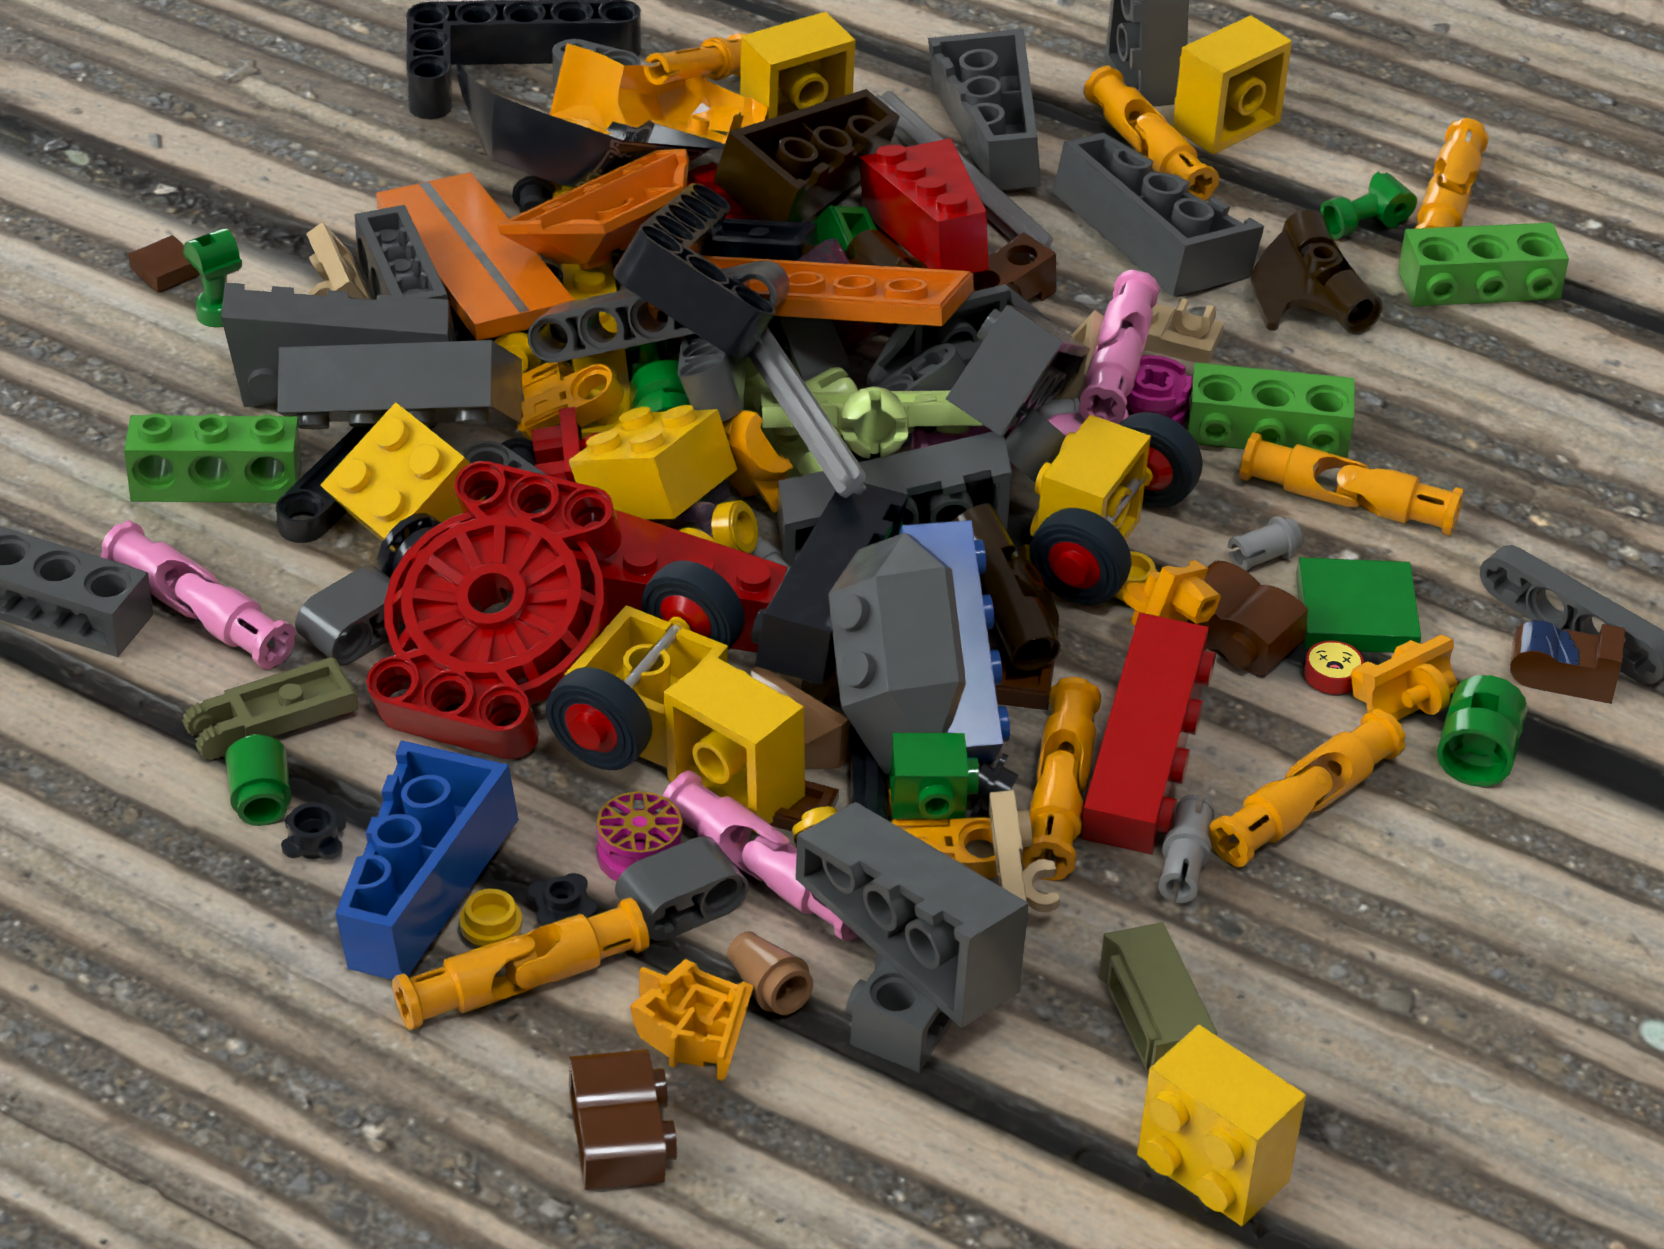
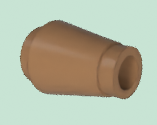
[727,931,813,1015]

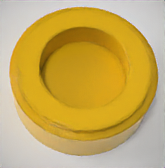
[711,500,758,554]

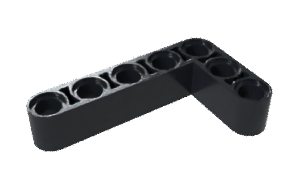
[406,0,641,120]
[613,183,775,359]

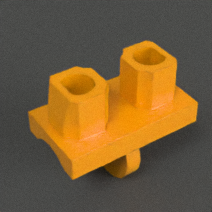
[1123,560,1221,626]
[1351,634,1458,720]

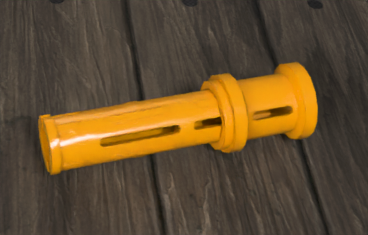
[644,33,746,85]

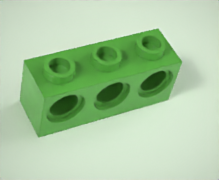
[1398,222,1569,306]
[1187,362,1355,458]
[124,414,302,503]

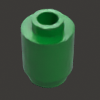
[225,734,292,826]

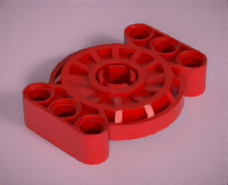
[366,461,622,759]

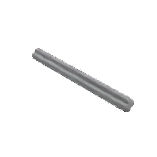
[876,91,1053,260]
[748,327,867,498]

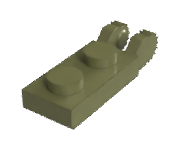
[182,657,358,761]

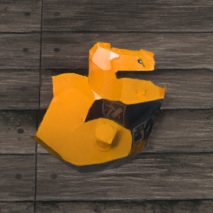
[456,43,768,188]

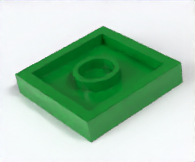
[1296,557,1421,653]

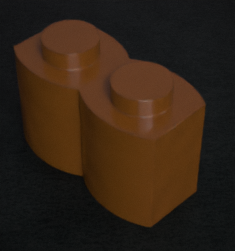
[1187,560,1308,675]
[569,1049,677,1190]

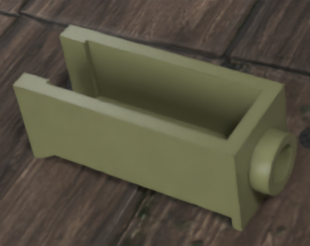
[1098,922,1218,1070]

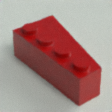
[859,138,989,273]
[584,510,787,653]
[1082,612,1216,855]

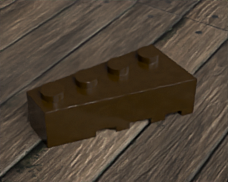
[713,89,900,222]

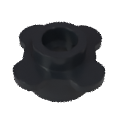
[967,753,1019,818]
[281,802,346,859]
[527,873,597,926]

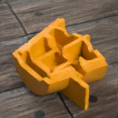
[722,410,794,513]
[630,959,754,1081]

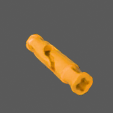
[1083,65,1219,201]
[1414,118,1489,229]
[1239,432,1465,536]
[1022,676,1102,881]
[1209,708,1406,868]
[392,897,649,1031]

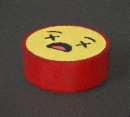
[1304,641,1364,695]

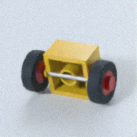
[1029,412,1203,606]
[546,560,745,770]

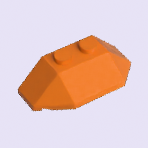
[497,149,689,270]

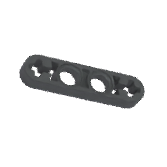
[1480,545,1664,684]

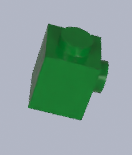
[889,733,979,819]

